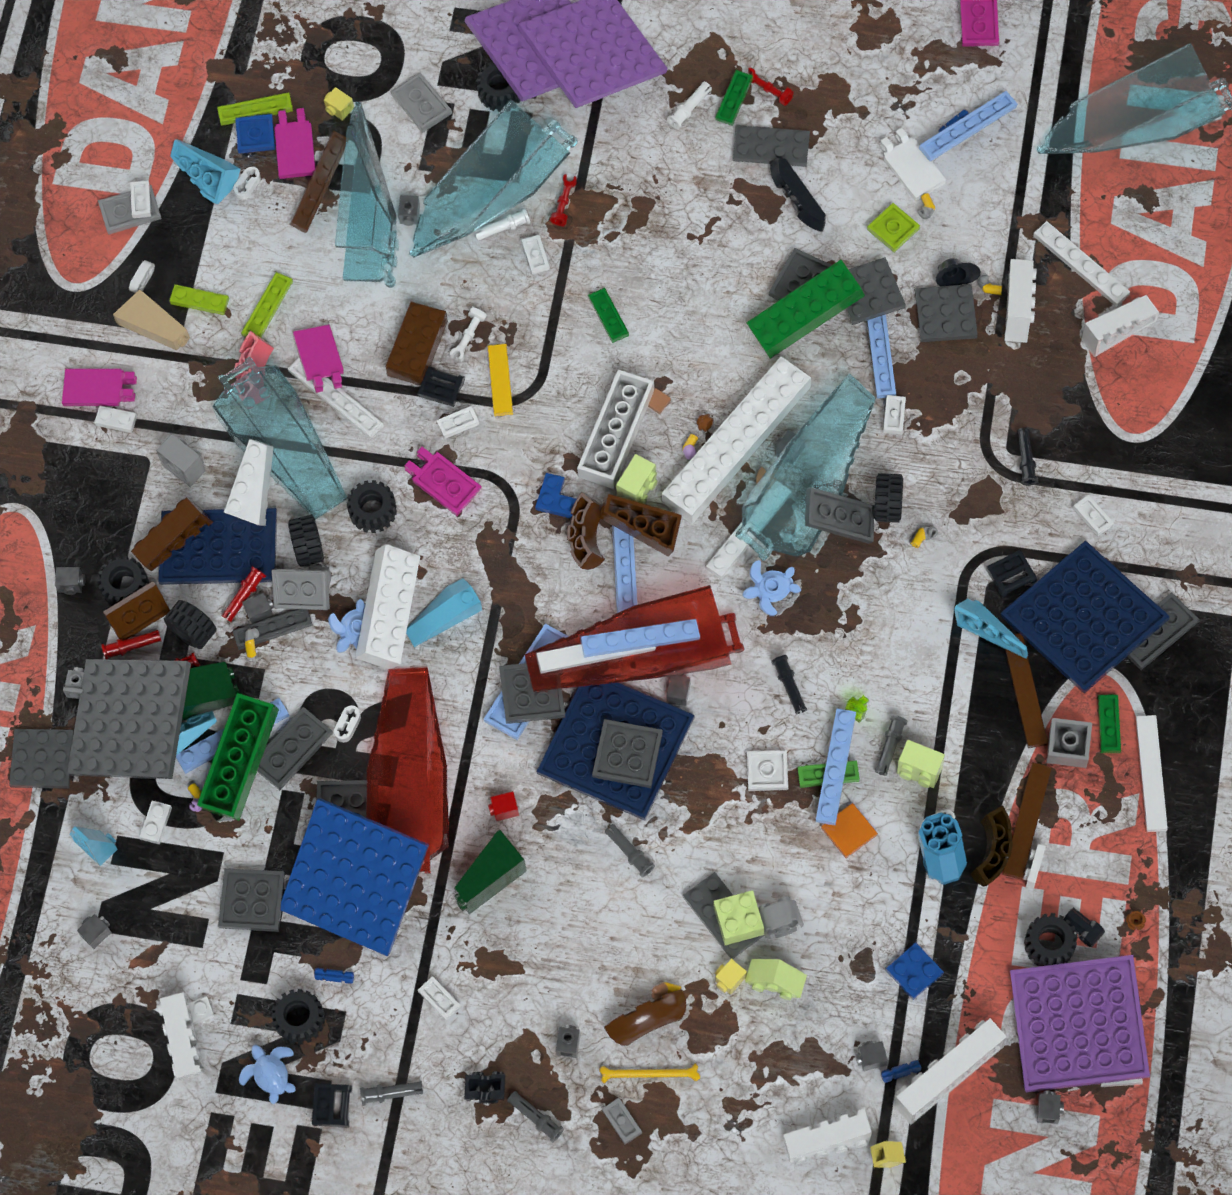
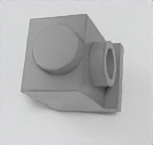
[63,667,84,699]

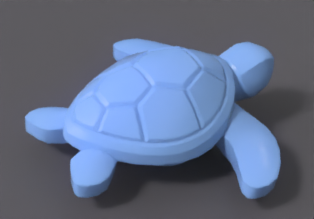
[742,560,801,616]
[328,599,365,653]
[239,1045,296,1104]

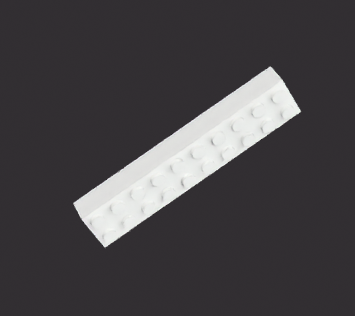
[662,356,811,524]

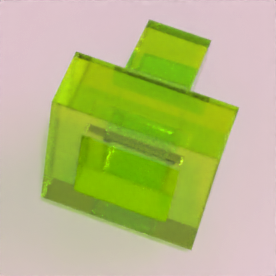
[845,695,869,723]

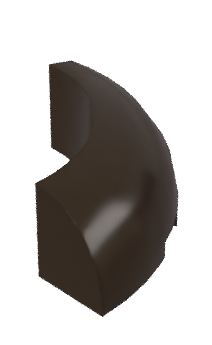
[970,805,1013,887]

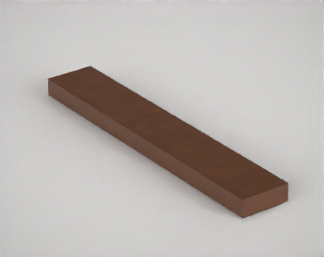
[289,131,350,233]
[1005,634,1048,749]
[1003,762,1052,880]

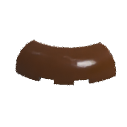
[567,492,605,570]
[604,989,686,1046]

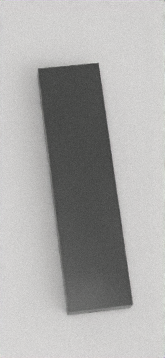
[233,609,313,650]

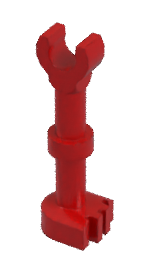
[748,67,794,106]
[549,174,577,227]

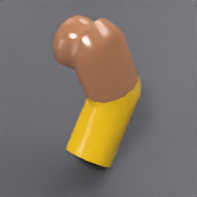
[651,982,682,1000]

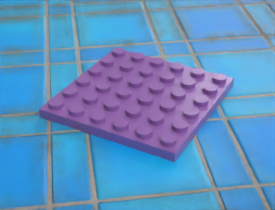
[465,0,572,102]
[518,0,668,108]
[1010,955,1150,1092]

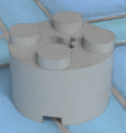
[759,896,804,939]

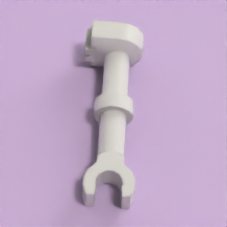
[450,306,487,362]

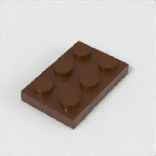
[103,581,170,641]

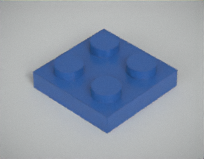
[235,114,275,154]
[886,943,944,1000]

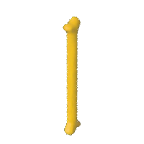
[599,1063,701,1084]

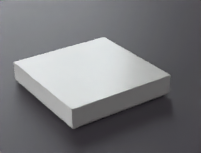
[747,750,788,791]

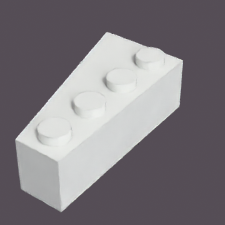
[1004,259,1037,343]
[1082,295,1159,357]
[224,439,273,526]
[158,992,205,1079]
[783,1108,872,1164]

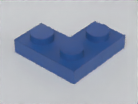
[535,473,577,519]

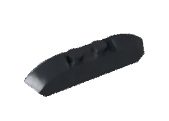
[771,158,826,232]

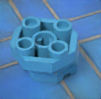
[918,813,967,885]

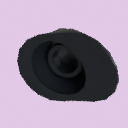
[936,258,981,287]

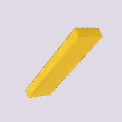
[488,344,513,417]

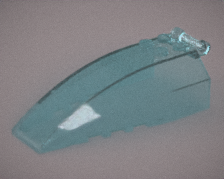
[213,356,347,520]

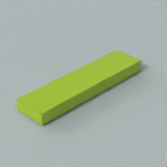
[217,93,293,126]
[241,272,293,337]

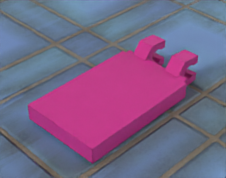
[960,0,999,47]
[275,108,316,179]
[293,324,344,393]
[62,369,137,406]
[405,447,482,516]

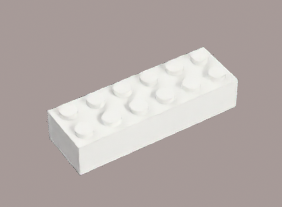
[577,370,654,489]
[355,544,420,669]
[894,1018,1007,1125]

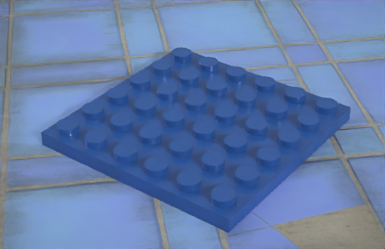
[281,798,429,956]

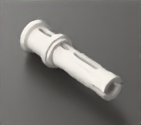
[667,82,712,129]
[473,208,531,241]

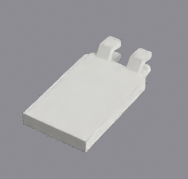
[880,128,946,201]

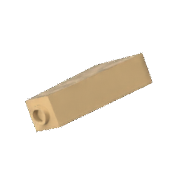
[113,290,190,351]

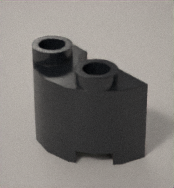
[464,1071,506,1104]

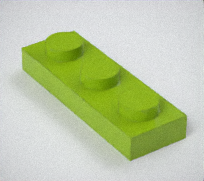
[170,285,229,315]

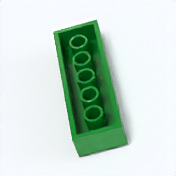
[746,259,865,359]
[197,693,279,821]

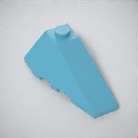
[170,139,240,204]
[406,578,482,647]
[954,598,1028,659]
[176,711,217,755]
[69,826,118,866]

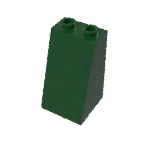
[182,661,240,721]
[454,829,527,915]

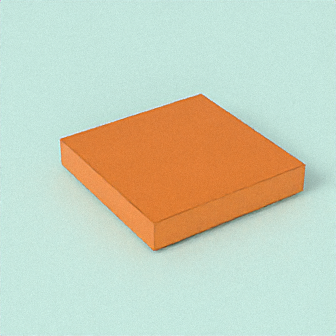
[821,803,878,858]

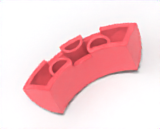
[234,331,274,405]

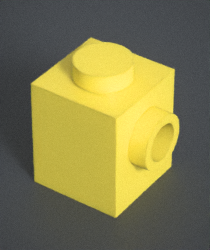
[324,87,354,121]
[715,959,747,995]
[870,1141,906,1168]

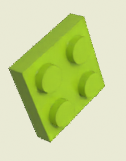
[867,203,920,253]

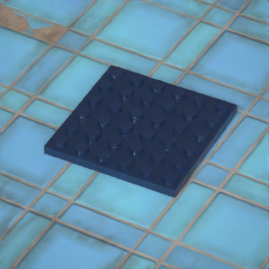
[1001,540,1169,694]
[536,669,695,821]

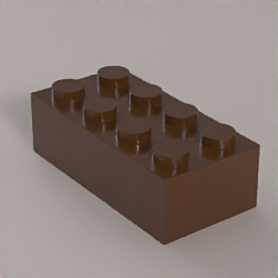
[385,302,448,386]

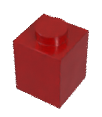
[488,791,519,822]

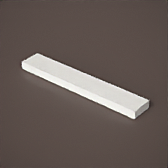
[288,358,383,439]
[536,644,656,674]
[1136,715,1168,832]

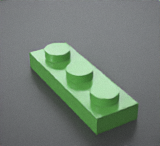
[798,761,860,788]

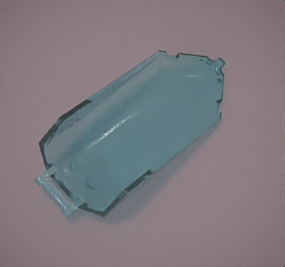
[1036,43,1232,154]
[409,100,578,258]
[335,102,399,288]

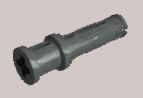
[875,715,908,776]
[605,824,655,877]
[360,1081,423,1106]
[507,1091,564,1143]

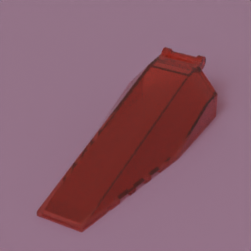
[524,585,745,692]
[366,667,449,874]

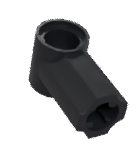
[1063,907,1105,948]

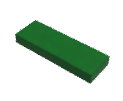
[715,70,753,126]
[588,288,629,343]
[1098,695,1121,753]

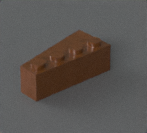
[599,494,682,557]
[131,497,213,571]

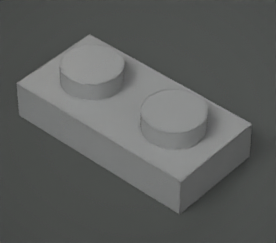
[602,1098,642,1144]

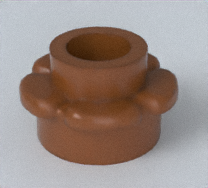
[697,414,714,432]
[1126,911,1146,930]

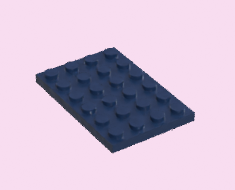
[158,508,277,585]

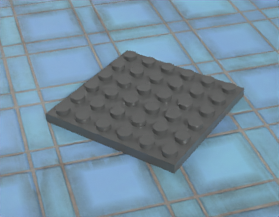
[68,659,191,779]

